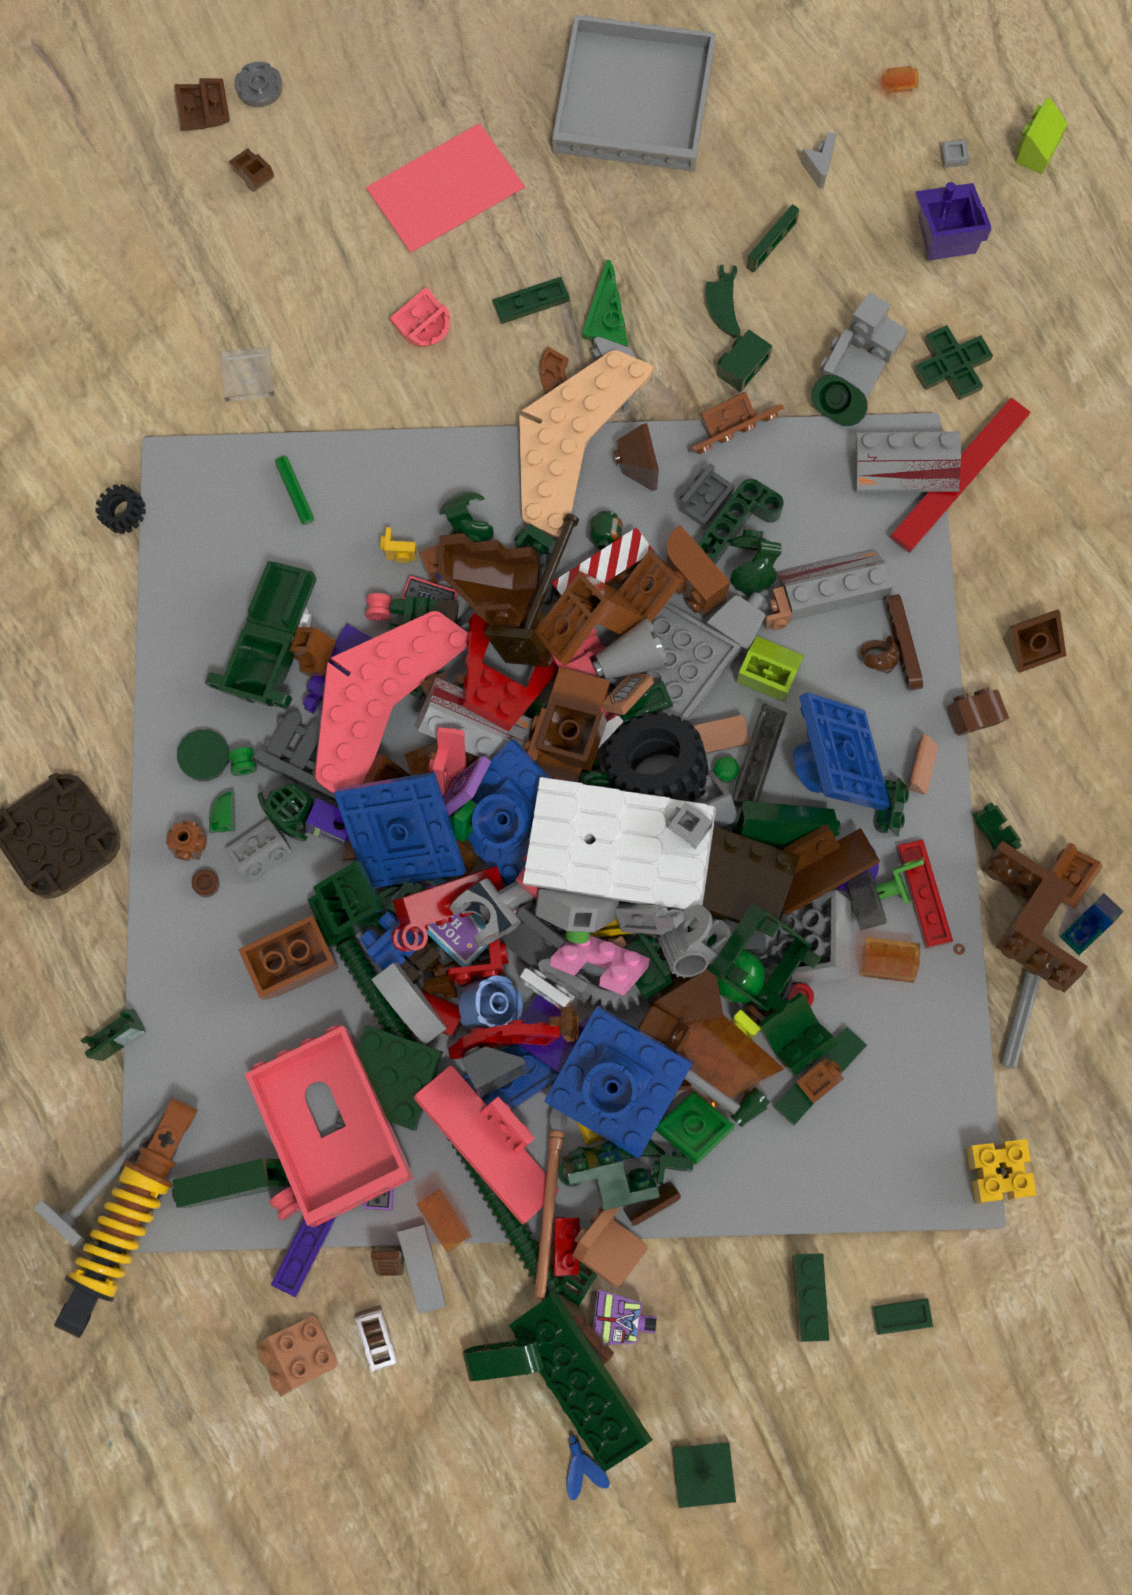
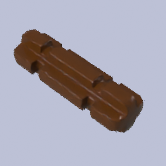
[572,1314,614,1364]

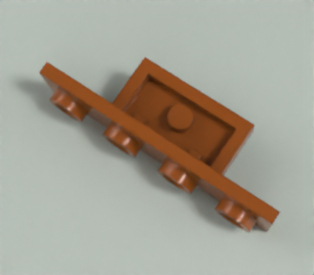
[687,392,784,454]

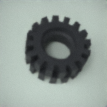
[95,484,146,534]

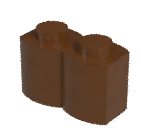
[947,687,1009,736]

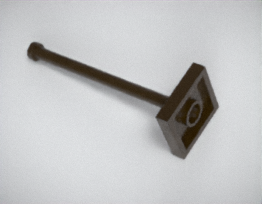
[485,513,579,668]

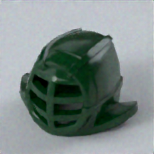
[258,783,314,842]

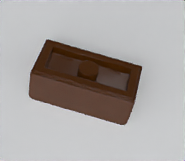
[624,1181,681,1227]

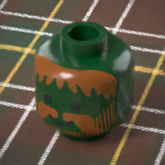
[588,511,623,550]

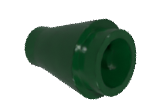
[730,1087,770,1128]

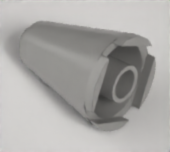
[593,618,669,679]

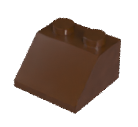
[536,698,607,771]

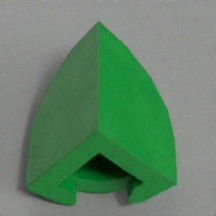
[209,790,236,833]

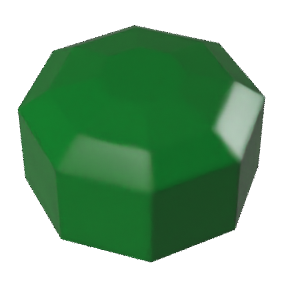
[713,756,740,784]

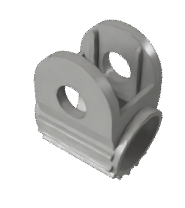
[658,905,732,978]

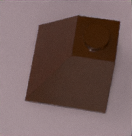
[613,423,659,491]

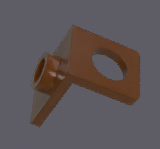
[638,1006,692,1053]

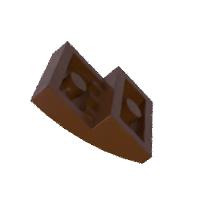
[174,78,230,131]

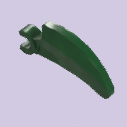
[705,265,740,338]

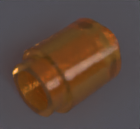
[882,66,919,93]

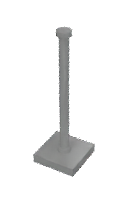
[33,1094,185,1250]

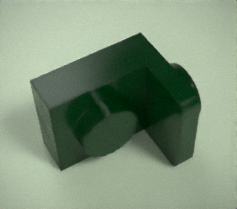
[514,524,555,554]

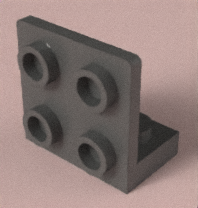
[502,900,567,971]

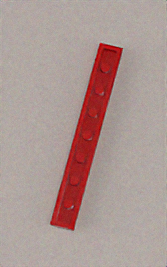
[890,397,1031,553]

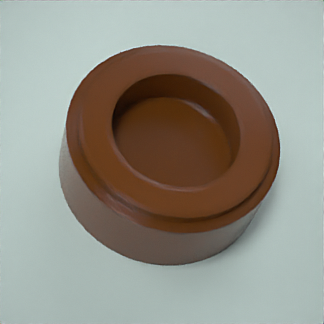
[191,869,220,897]

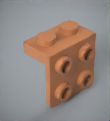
[572,1207,648,1288]
[256,1316,338,1397]

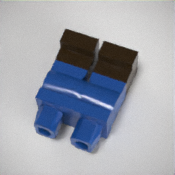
[360,911,442,984]

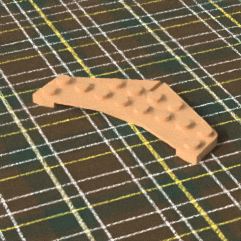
[519,350,655,540]

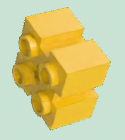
[966,1139,1037,1204]

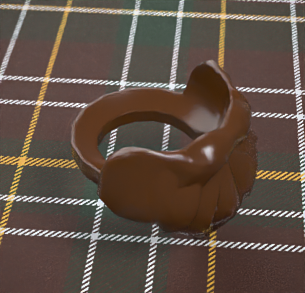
[860,636,900,674]

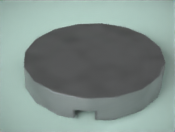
[235,62,283,107]

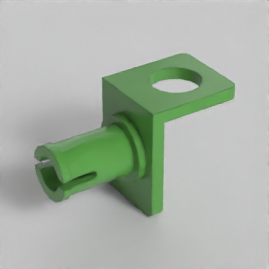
[871,857,924,904]

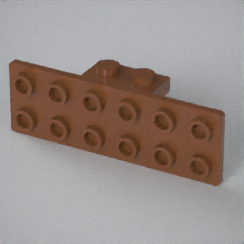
[524,667,610,783]

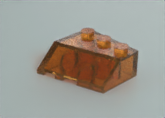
[675,1015,784,1109]

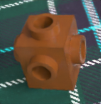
[166,821,207,861]

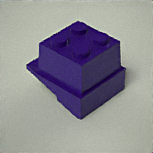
[915,182,991,261]

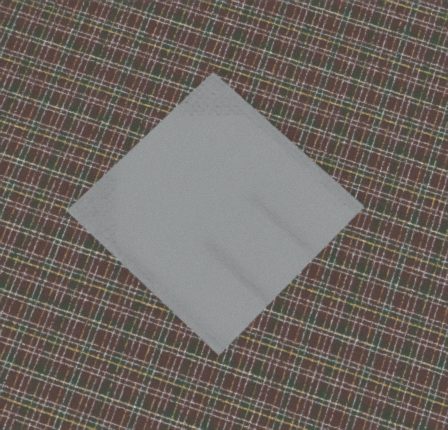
[120,413,1006,1253]

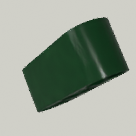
[462,1338,544,1381]

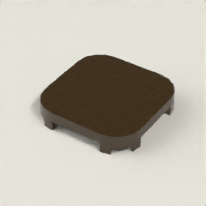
[0,773,121,899]

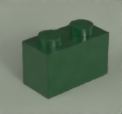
[717,329,773,393]

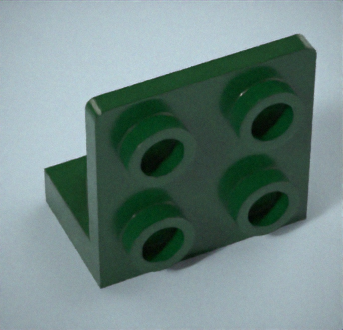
[758,992,837,1076]

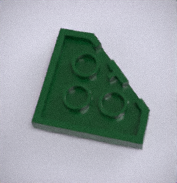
[356,1025,443,1131]

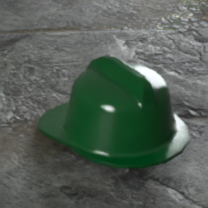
[811,375,868,426]

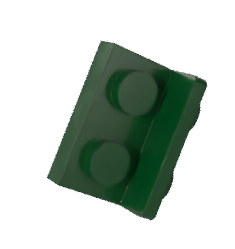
[624,933,672,999]

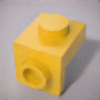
[380,527,418,563]

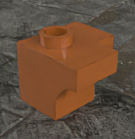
[290,627,336,676]

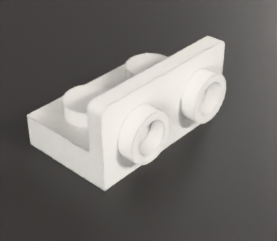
[520,967,575,1012]

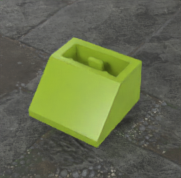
[1016,97,1068,174]
[737,636,805,703]

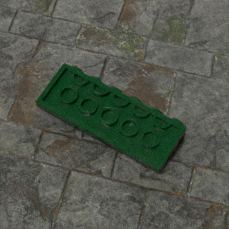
[509,1292,653,1473]

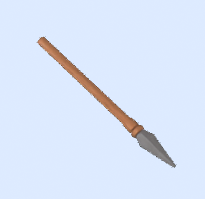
[534,1107,568,1299]

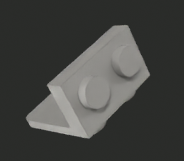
[819,329,885,399]

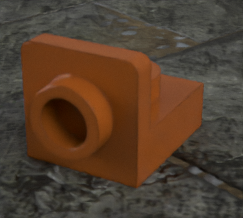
[796,1058,844,1104]

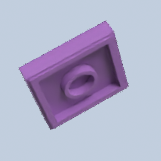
[443,756,491,815]

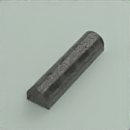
[731,703,787,808]

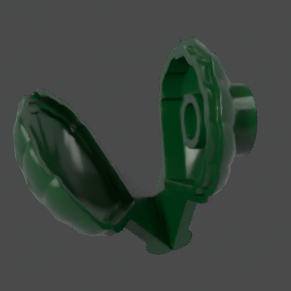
[439,491,494,542]
[728,529,782,595]

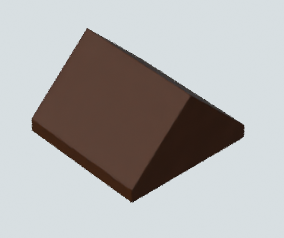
[1003,609,1067,673]

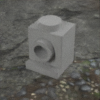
[668,803,713,849]

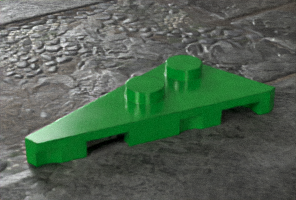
[582,260,629,347]

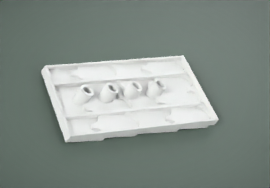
[523,777,716,911]

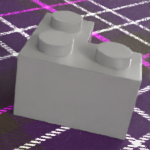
[849,292,908,364]

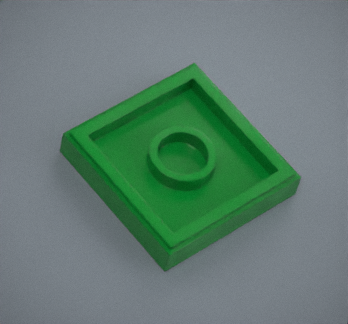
[656,1091,734,1165]

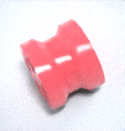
[365,593,392,621]
[269,1187,300,1221]

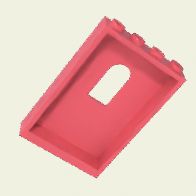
[245,1025,414,1228]

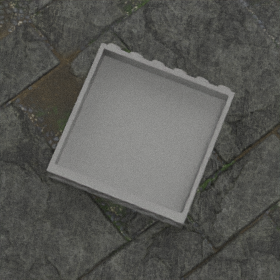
[552,15,716,172]

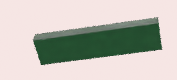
[773,1027,867,1126]

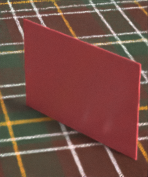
[366,123,525,252]

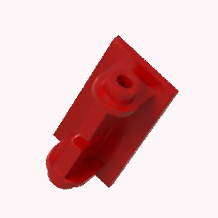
[551,1216,580,1276]

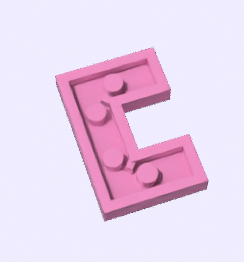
[550,935,650,996]

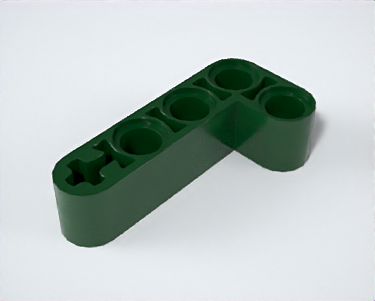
[698,479,784,565]

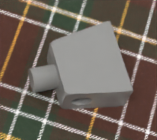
[707,592,766,658]

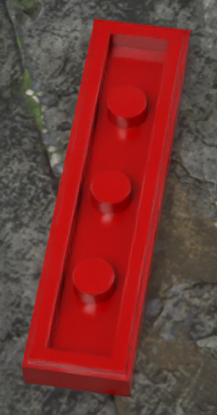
[896,839,953,949]

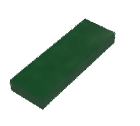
[746,204,799,273]
[492,277,570,324]

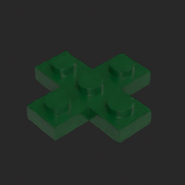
[914,325,993,400]

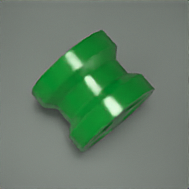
[227,747,257,776]

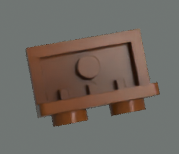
[1048,843,1102,909]

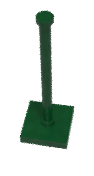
[673,1442,736,1508]

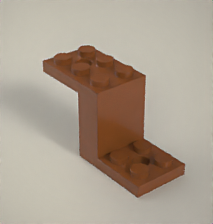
[535,549,684,665]

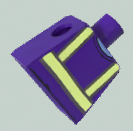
[305,799,350,847]

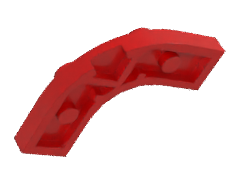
[448,1020,560,1059]

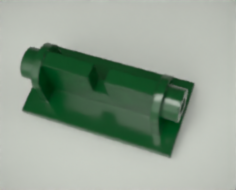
[875,778,909,837]
[972,802,1022,851]

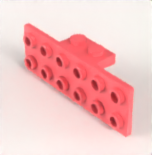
[414,1066,559,1224]

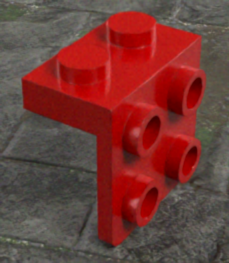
[447,939,509,986]

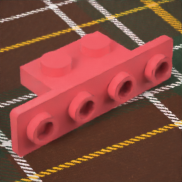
[429,727,467,797]

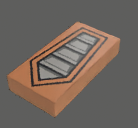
[601,673,654,715]

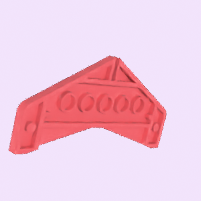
[314,611,468,795]

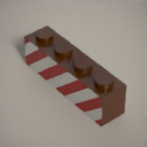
[552,527,654,599]

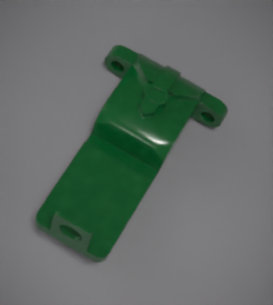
[204,561,317,709]

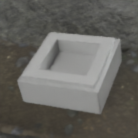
[941,140,969,168]

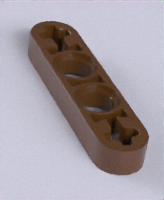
[885,594,923,691]

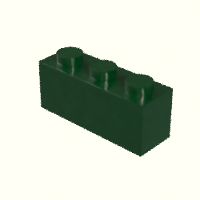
[792,1253,830,1342]

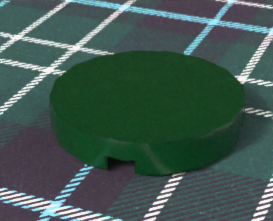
[177,729,230,781]

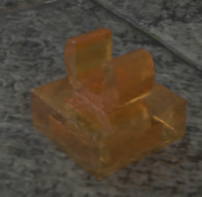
[549,1007,579,1042]

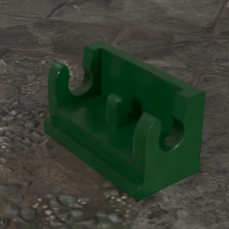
[81,1009,145,1061]

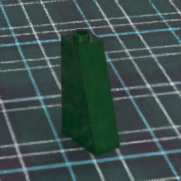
[731,800,841,850]
[172,1158,291,1208]

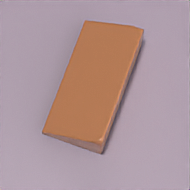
[693,715,749,754]
[908,734,938,794]

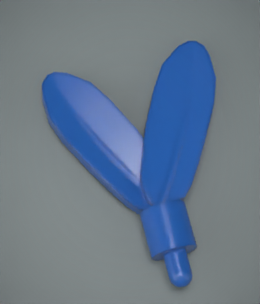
[567,1435,610,1500]

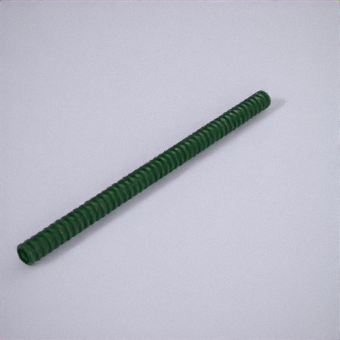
[335,938,564,1300]

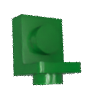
[449,800,477,842]

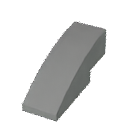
[371,962,447,1045]

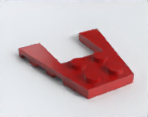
[462,613,558,731]

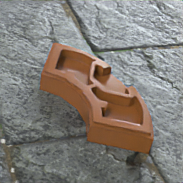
[540,347,569,394]

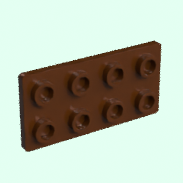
[781,823,880,915]

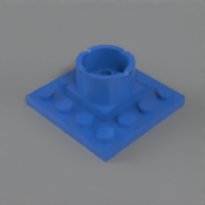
[793,692,891,811]
[449,739,551,886]
[334,772,466,888]
[544,1006,694,1159]

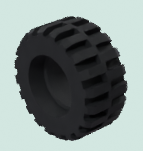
[603,712,709,802]

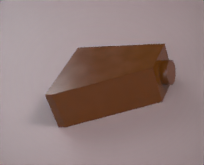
[649,963,723,1023]

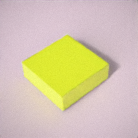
[732,1010,760,1039]

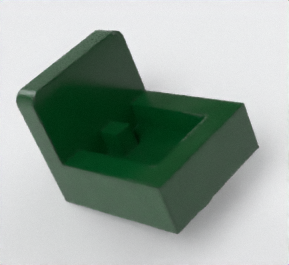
[653,1151,694,1185]

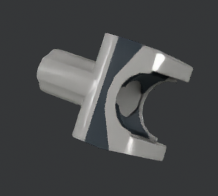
[450,878,534,947]

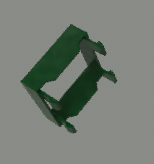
[708,903,821,1015]

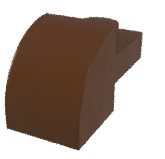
[229,148,274,192]

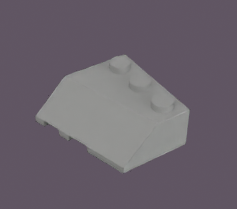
[765,890,851,984]

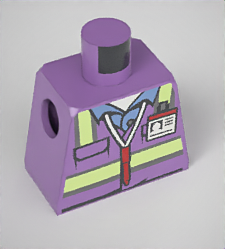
[593,1290,657,1345]

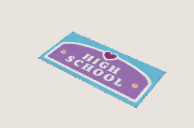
[391,878,489,967]

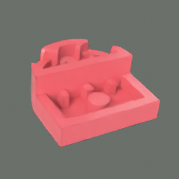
[388,287,450,347]

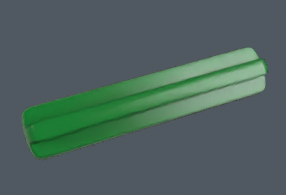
[275,456,314,525]

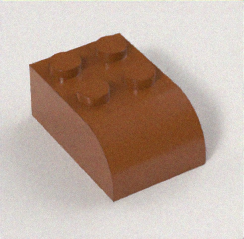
[665,525,730,618]
[238,915,339,1000]

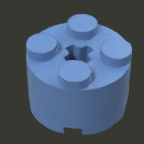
[459,976,523,1030]

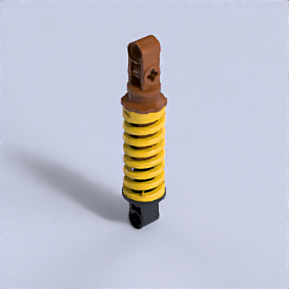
[54,1097,198,1338]

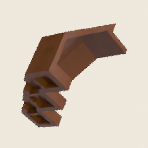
[438,533,540,628]

